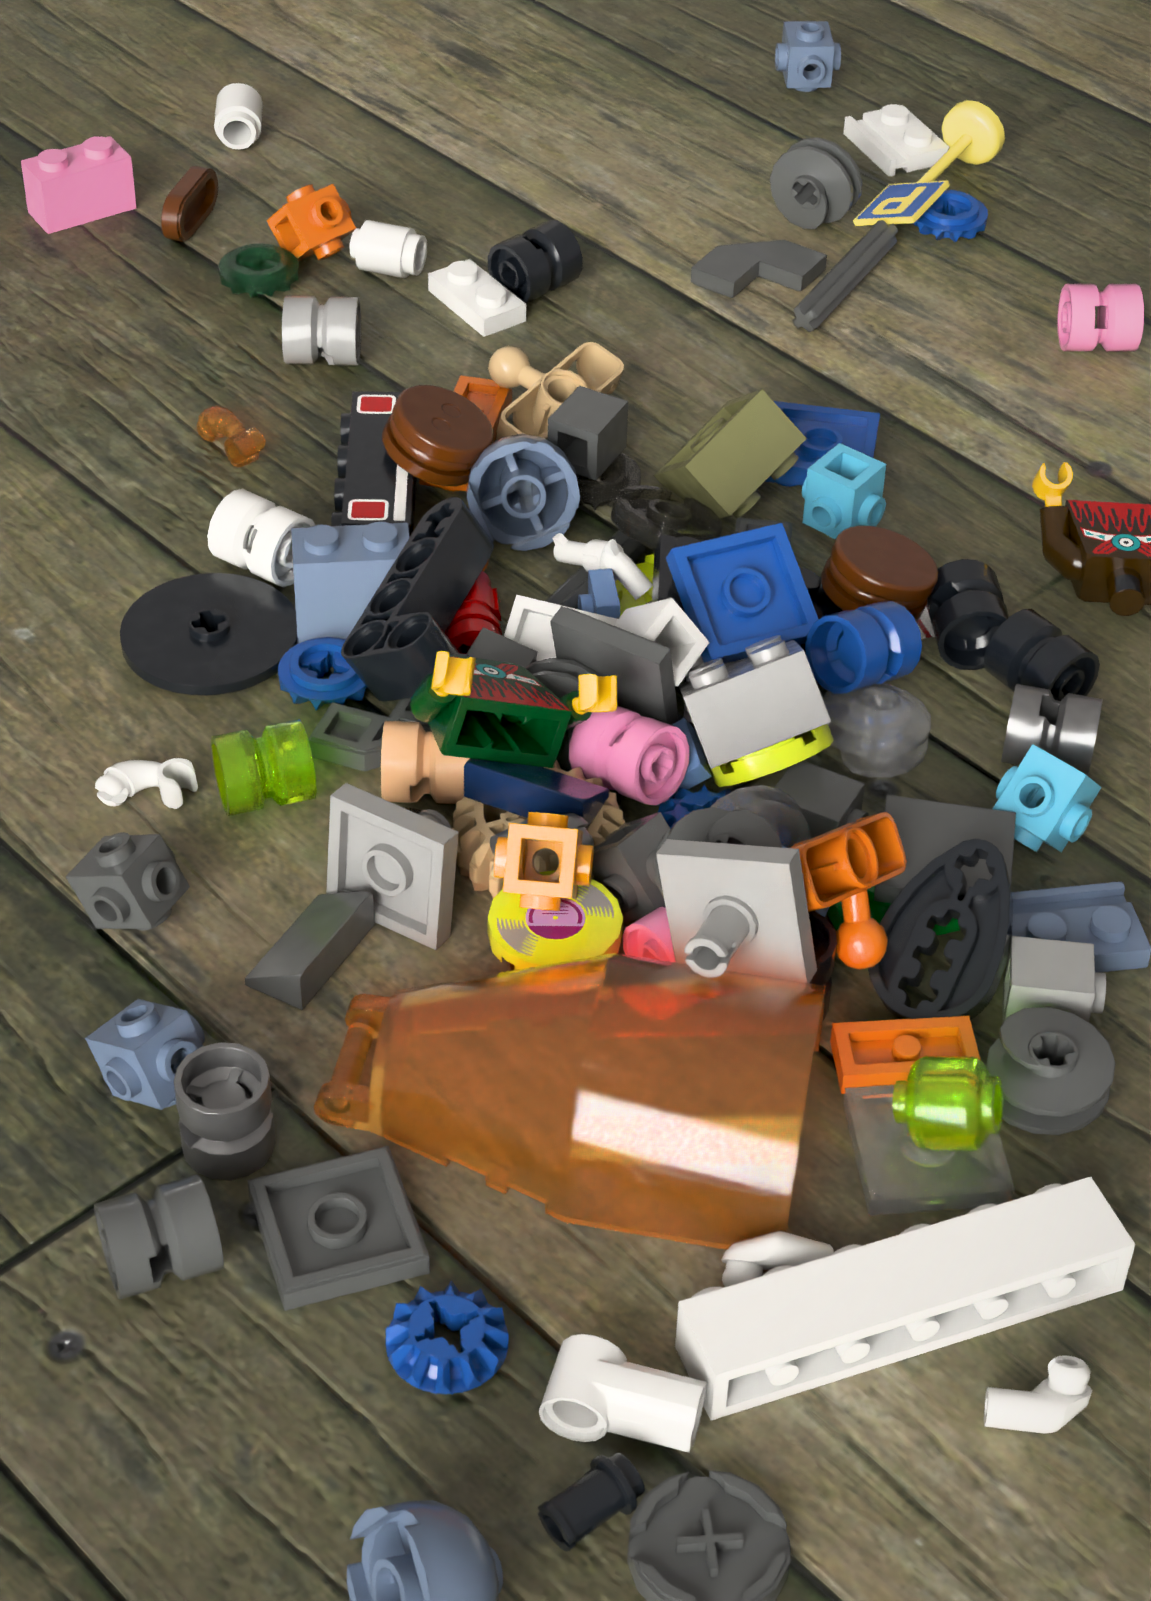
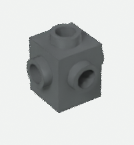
[592,812,670,923]
[66,832,190,931]

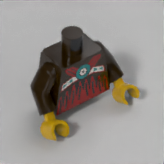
[1032,462,1151,616]

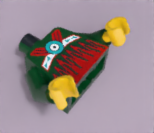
[410,651,617,768]

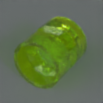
[211,719,317,816]

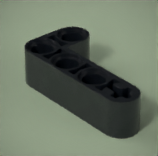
[341,497,494,701]

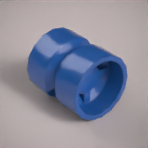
[805,601,922,694]

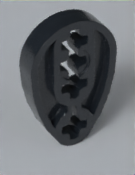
[868,839,1013,1020]

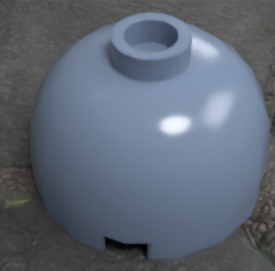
[467,433,580,551]
[347,1500,503,1601]

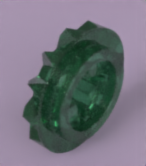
[218,243,299,298]

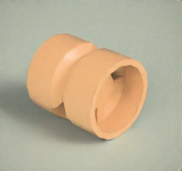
[381,721,470,804]

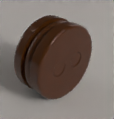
[382,385,493,486]
[821,525,939,621]

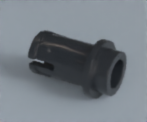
[538,1452,645,1552]

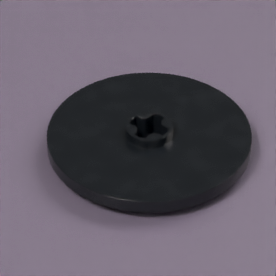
[120,573,298,695]

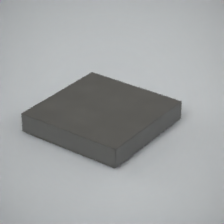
[550,606,679,725]
[873,795,1016,903]
[247,1146,430,1311]

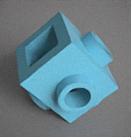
[802,443,886,539]
[993,744,1102,853]

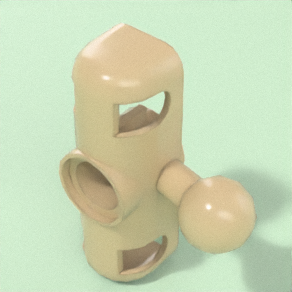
[488,342,624,440]

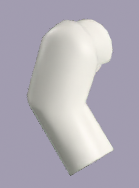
[721,1231,834,1287]
[984,1356,1092,1434]

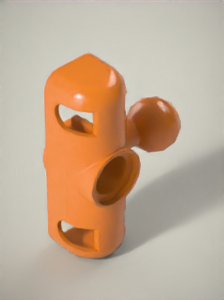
[791,812,907,970]

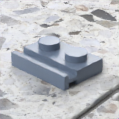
[1011,881,1151,972]

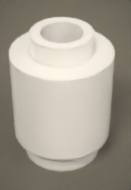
[214,83,263,150]
[350,220,427,278]

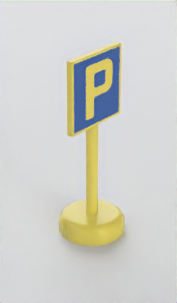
[853,100,1005,226]

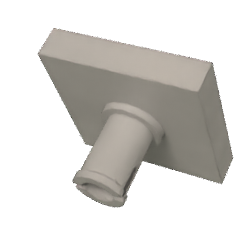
[326,783,459,950]
[656,839,817,986]

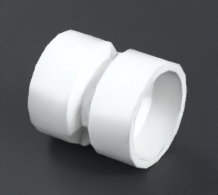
[208,489,315,587]

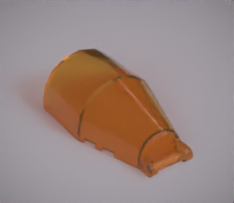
[314,953,826,1250]

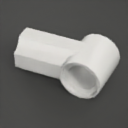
[539,1334,707,1453]

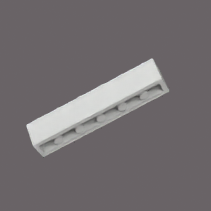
[675,1177,1135,1421]

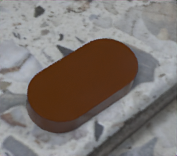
[161,165,218,242]

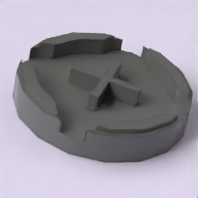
[627,1470,791,1601]

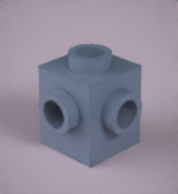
[775,21,841,92]
[85,999,205,1110]

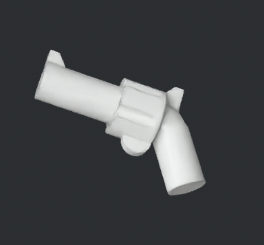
[552,533,653,600]

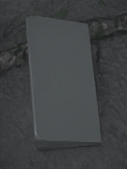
[245,891,375,1010]

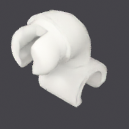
[95,758,198,809]

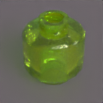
[893,1056,1004,1152]

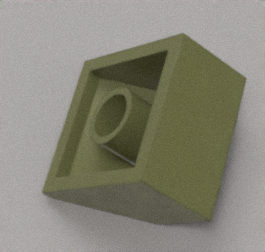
[653,389,807,520]

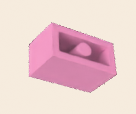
[21,136,137,234]

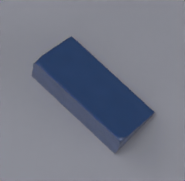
[464,758,609,830]

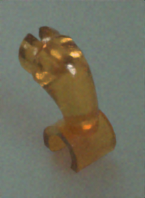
[196,405,266,467]

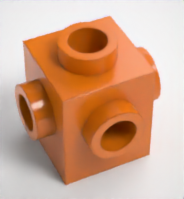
[266,184,356,265]

